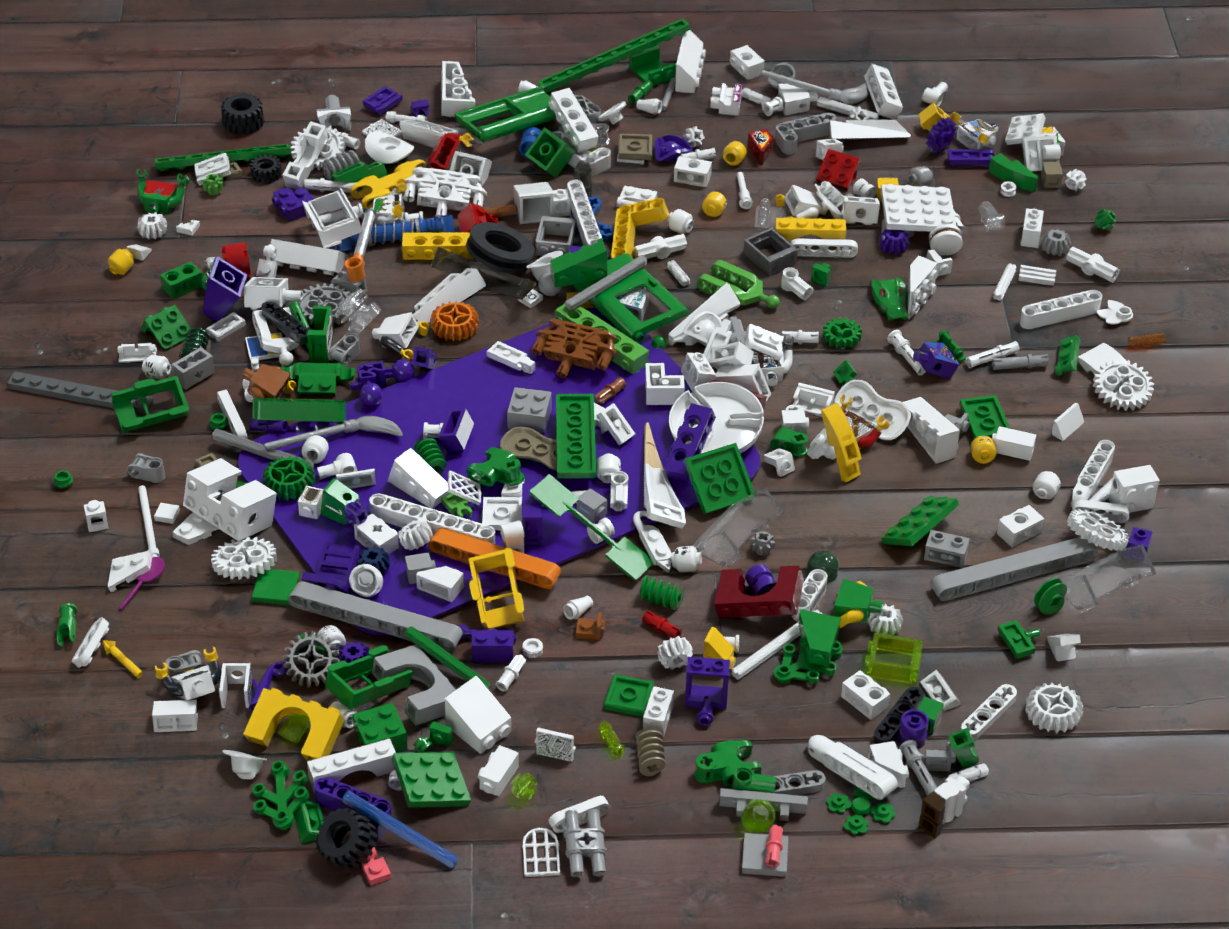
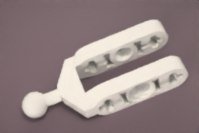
[252,307,300,366]

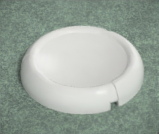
[669,382,764,454]

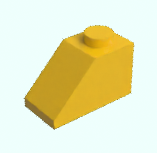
[918,102,957,131]
[703,627,736,669]

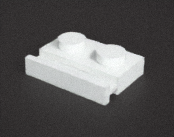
[194,153,231,186]

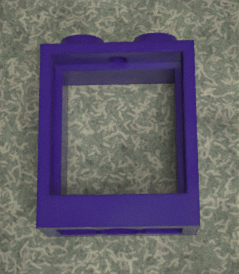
[522,484,542,545]
[685,657,730,709]

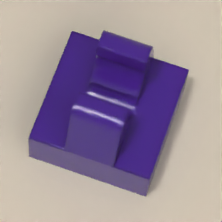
[410,99,429,118]

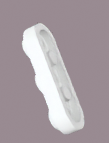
[72,617,109,668]

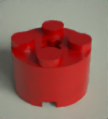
[221,242,251,278]

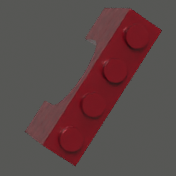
[714,565,804,618]

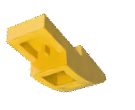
[821,403,862,482]

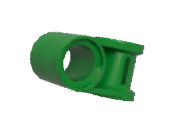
[770,427,808,458]

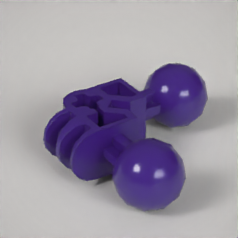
[350,359,415,406]

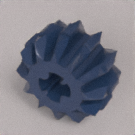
[356,546,390,575]

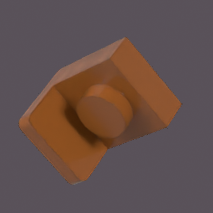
[576,612,606,640]

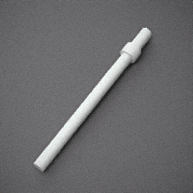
[138,486,160,557]

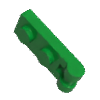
[1055,335,1080,376]

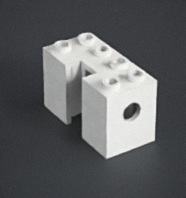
[183,458,277,541]

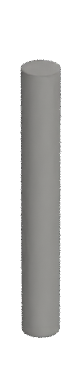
[662,78,676,111]

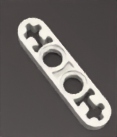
[790,239,858,258]
[217,390,248,439]
[961,684,1017,741]

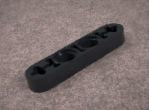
[261,301,309,344]
[874,687,924,744]

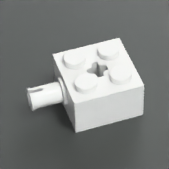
[244,277,303,310]

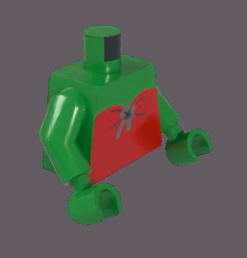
[136,169,189,214]

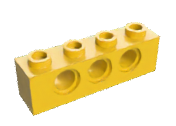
[402,232,473,260]

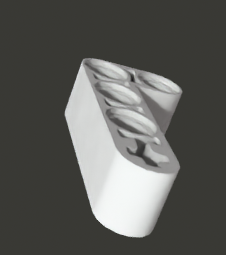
[552,131,611,177]

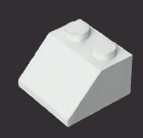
[450,151,492,186]

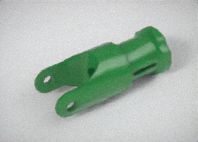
[57,603,77,647]

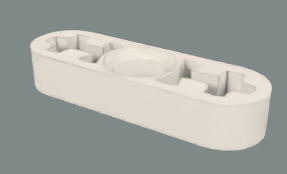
[1072,500,1129,523]
[549,796,610,833]

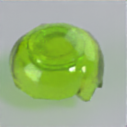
[741,799,776,833]

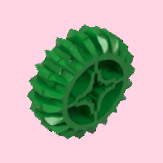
[262,456,315,501]

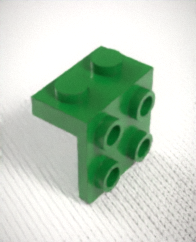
[141,305,193,350]

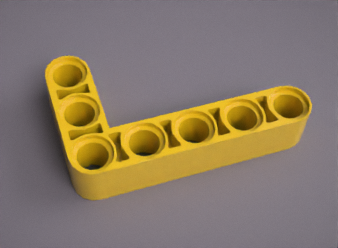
[611,198,669,258]

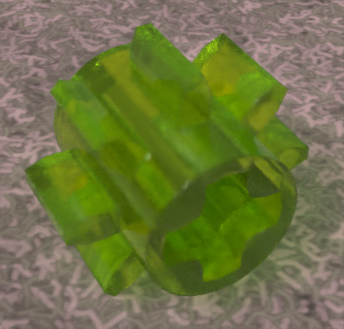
[511,773,538,800]

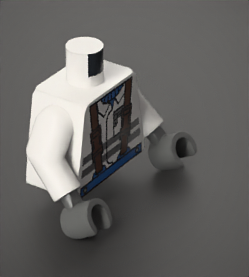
[739,336,794,386]

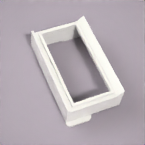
[302,188,363,249]

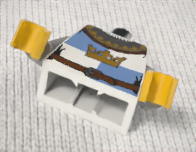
[949,112,998,150]

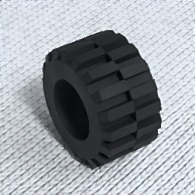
[221,94,264,134]
[315,808,377,869]

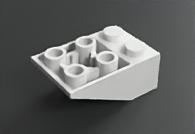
[907,256,938,319]

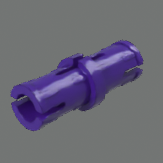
[249,419,288,433]

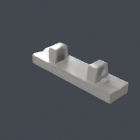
[720,788,808,821]

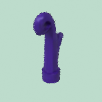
[249,661,289,713]

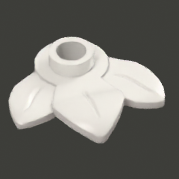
[1097,300,1133,324]

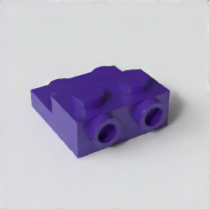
[272,187,314,222]

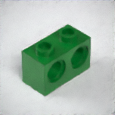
[160,262,202,300]

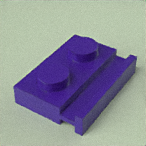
[363,86,403,115]

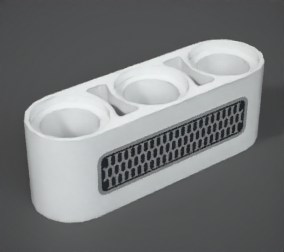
[792,569,827,622]

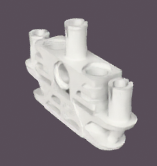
[403,167,488,217]

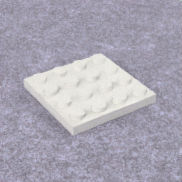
[881,184,956,232]

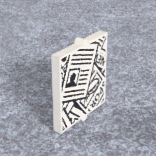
[362,119,402,137]
[535,728,576,762]

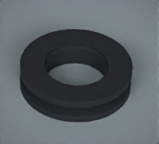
[466,222,535,273]

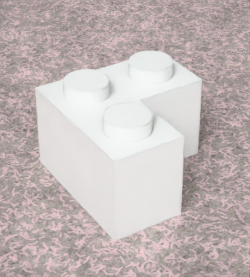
[645,363,685,405]

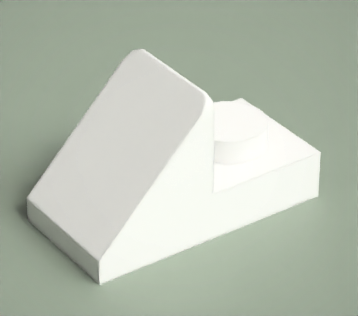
[599,403,635,445]
[1047,634,1081,661]

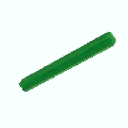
[404,626,490,689]

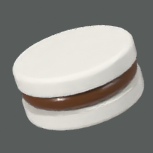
[929,224,963,255]

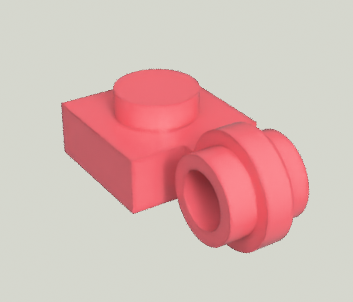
[362,847,391,886]

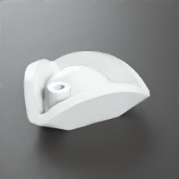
[683,311,722,346]

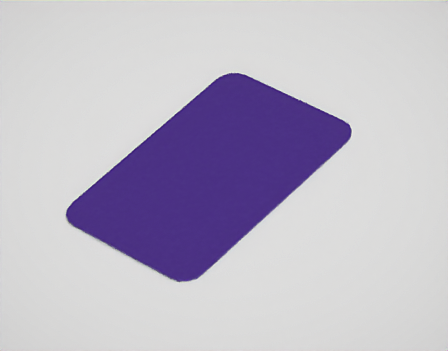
[238,308,760,636]

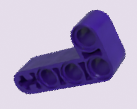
[314,777,392,843]

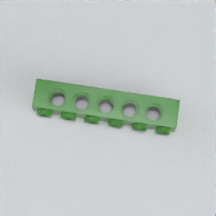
[555,304,649,375]

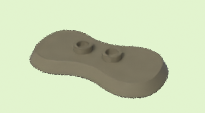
[500,427,557,472]

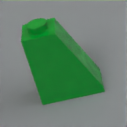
[799,609,841,667]

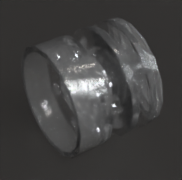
[334,288,382,335]

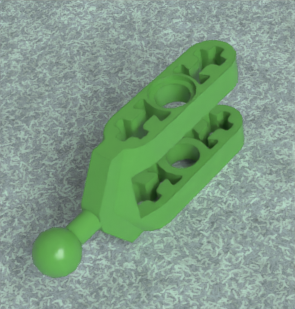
[696,260,780,309]

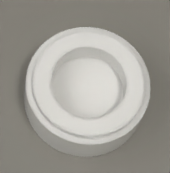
[522,638,543,658]

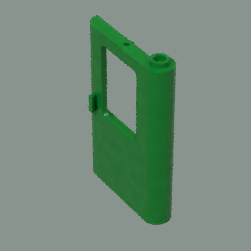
[454,86,557,143]
[573,253,691,344]

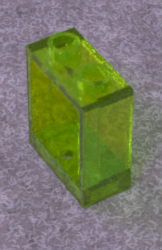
[865,633,923,684]

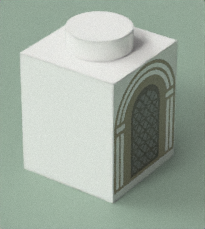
[298,486,324,519]

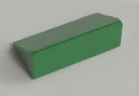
[294,801,323,843]

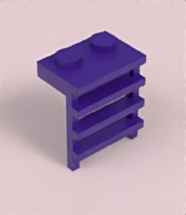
[301,542,360,594]

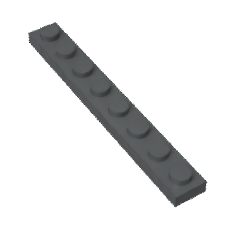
[7,371,154,415]

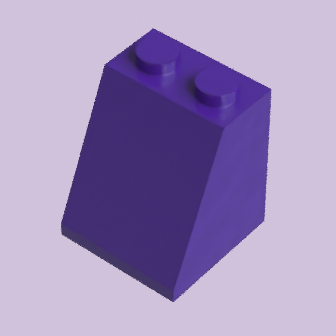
[202,256,247,322]

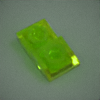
[278,714,311,744]

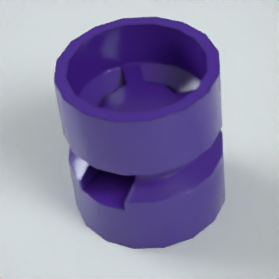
[745,564,777,596]
[899,709,929,749]

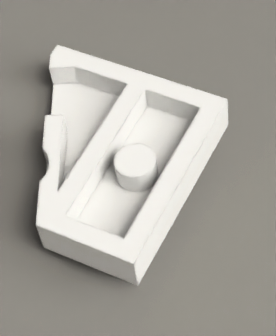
[172,512,219,545]

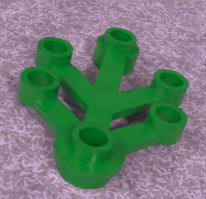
[774,637,843,684]
[252,760,309,830]

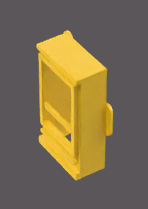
[469,548,525,630]

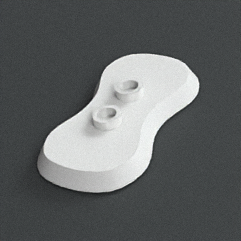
[834,380,911,440]

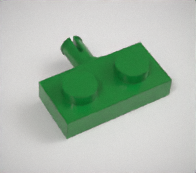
[997,620,1040,659]

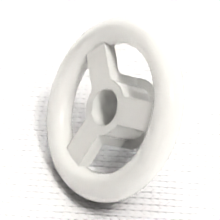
[598,102,626,125]

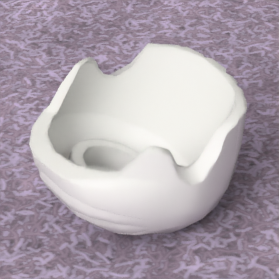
[349,564,383,597]

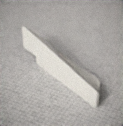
[830,120,910,139]
[413,268,486,323]
[668,283,740,346]

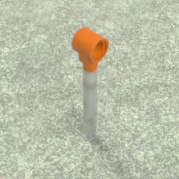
[344,208,376,282]

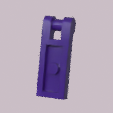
[947,150,995,168]

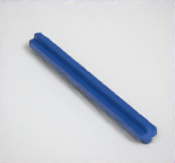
[342,791,458,868]

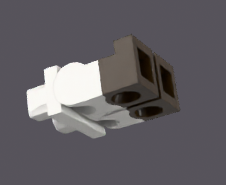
[918,776,970,839]

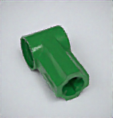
[732,767,776,793]

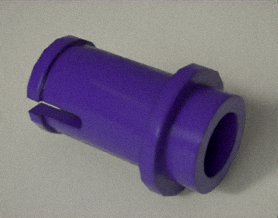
[697,699,715,726]

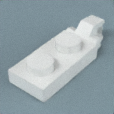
[703,319,732,368]
[486,341,535,374]

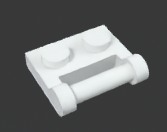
[616,186,657,208]
[745,324,783,361]

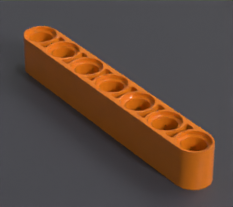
[428,528,561,589]

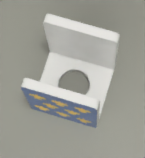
[219,663,252,708]

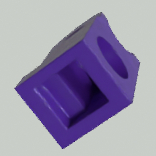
[412,346,437,369]

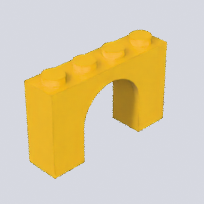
[243,688,345,761]

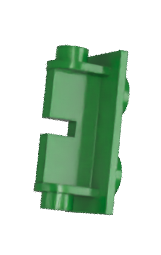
[933,330,966,362]

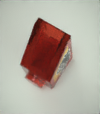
[747,129,774,165]

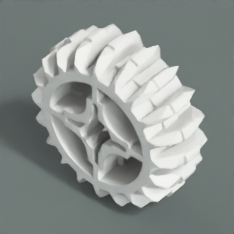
[1025,682,1083,734]

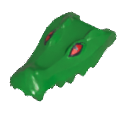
[870,278,908,321]

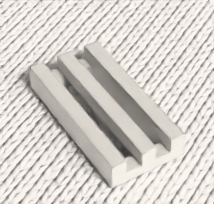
[1018,265,1056,286]
[206,312,246,342]

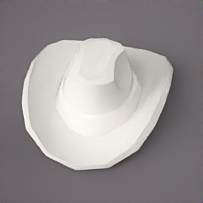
[365,131,414,164]

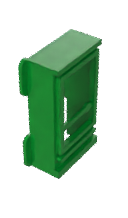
[111,376,189,434]
[325,645,413,711]

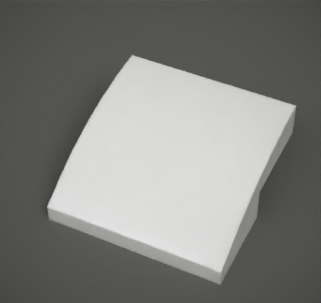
[1078,343,1127,375]

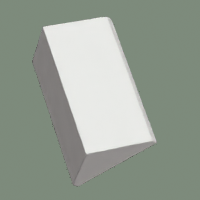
[399,118,459,148]

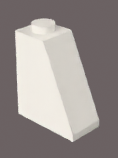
[714,364,771,401]

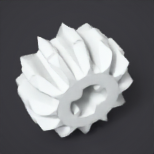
[137,212,167,240]
[398,519,433,550]
[868,603,903,638]
[657,636,693,670]

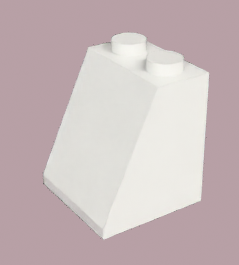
[513,182,554,224]
[445,676,511,754]

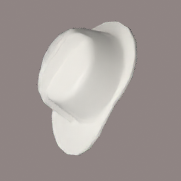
[526,251,563,281]
[222,750,267,779]

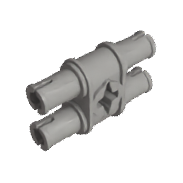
[563,809,607,877]

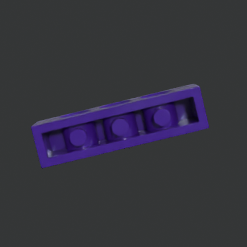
[663,403,716,483]

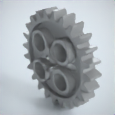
[296,283,354,325]

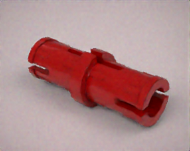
[642,610,682,639]

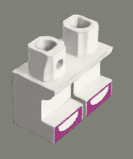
[710,83,742,116]

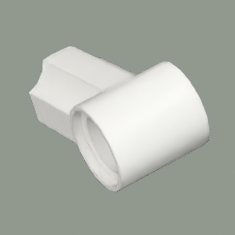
[781,267,814,301]
[610,471,628,511]

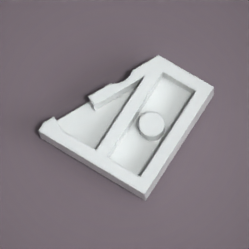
[108,551,152,592]

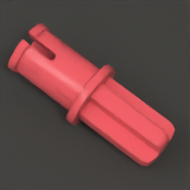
[765,825,783,868]

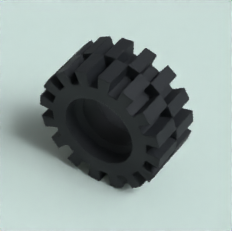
[250,154,282,184]

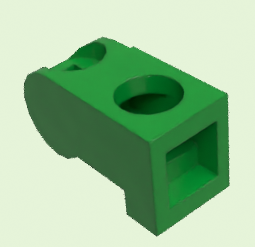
[948,728,979,768]

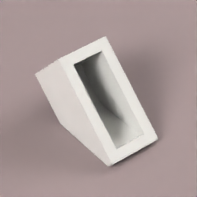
[416,566,464,602]

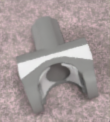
[317,95,351,132]

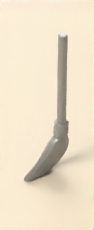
[760,70,869,104]
[263,416,403,451]

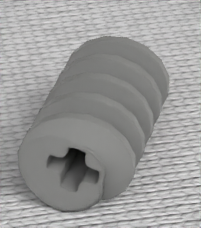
[322,150,359,180]

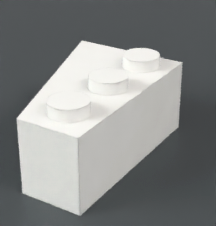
[388,448,450,509]

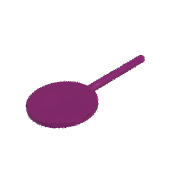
[119,557,165,610]

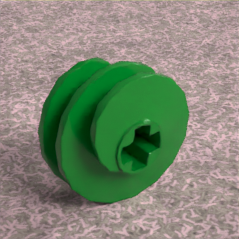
[1034,578,1067,615]

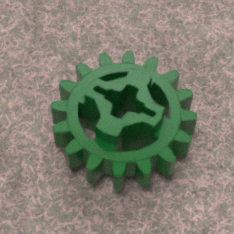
[823,317,862,349]

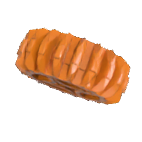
[430,301,479,342]

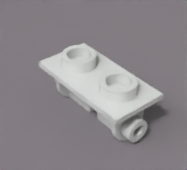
[118,343,157,363]

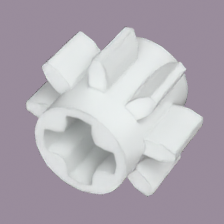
[847,106,869,120]
[683,126,705,148]
[1065,169,1087,191]

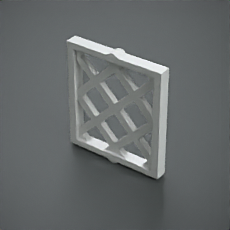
[447,471,481,505]

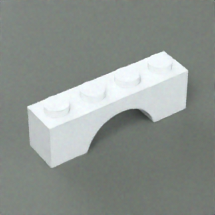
[283,121,328,190]
[307,739,396,793]

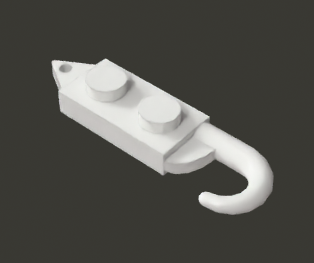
[633,511,672,573]

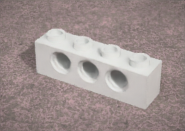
[864,64,903,120]
[549,88,598,152]

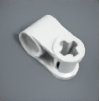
[500,520,524,553]

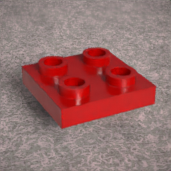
[816,149,860,190]

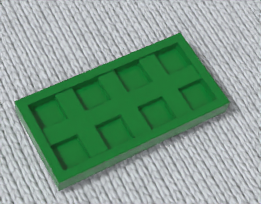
[881,496,959,546]

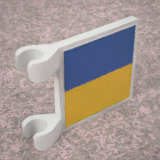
[245,332,284,371]

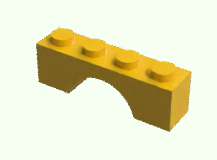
[775,218,846,247]

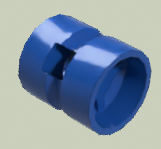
[519,127,541,158]

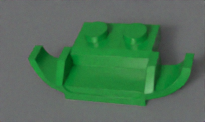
[281,362,355,396]

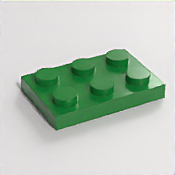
[959,395,1011,439]

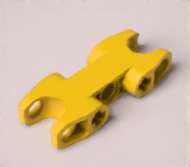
[350,160,426,209]

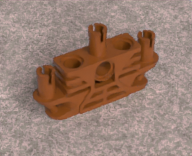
[531,319,617,378]

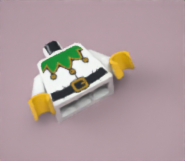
[364,178,407,225]

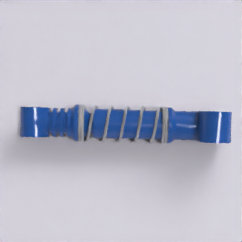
[333,215,455,251]

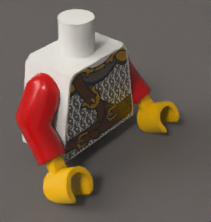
[840,394,890,449]

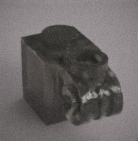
[574,160,592,198]

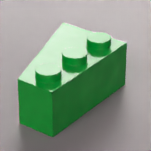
[550,238,607,287]

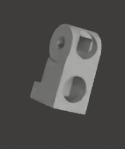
[331,271,368,299]

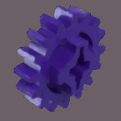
[926,118,957,153]

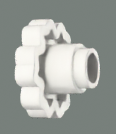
[807,428,836,460]

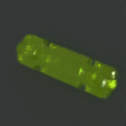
[598,721,625,757]

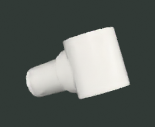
[922,82,948,106]
[317,453,357,480]

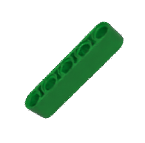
[252,398,346,422]

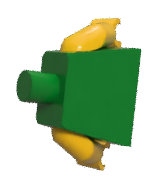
[834,579,884,628]

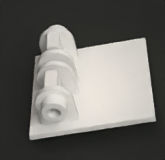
[815,181,844,219]

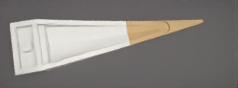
[644,422,686,529]

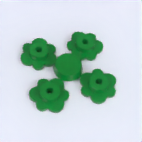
[827,786,896,835]

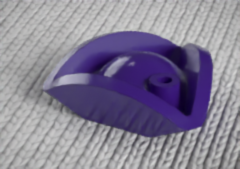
[655,135,693,162]

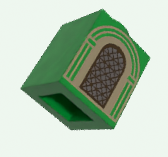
[917,696,944,734]

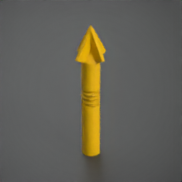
[103,640,143,679]

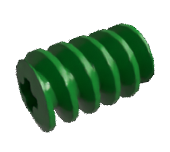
[414,438,447,476]
[640,575,685,610]

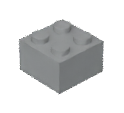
[507,387,552,434]

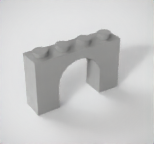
[372,645,456,725]

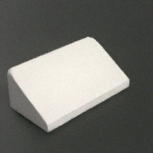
[1052,403,1084,441]
[335,469,376,489]
[920,670,961,711]

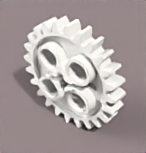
[290,125,346,171]
[1093,359,1154,411]
[1066,509,1129,551]
[211,537,277,580]

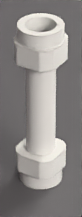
[386,111,427,123]

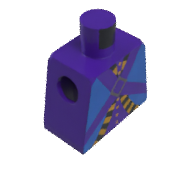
[913,342,960,379]

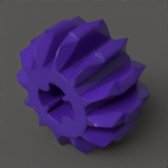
[879,229,909,255]
[336,640,370,663]

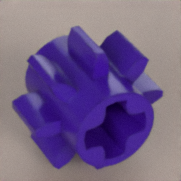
[344,500,368,526]

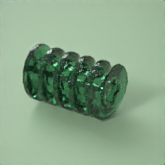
[179,328,210,359]

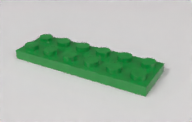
[556,394,596,478]

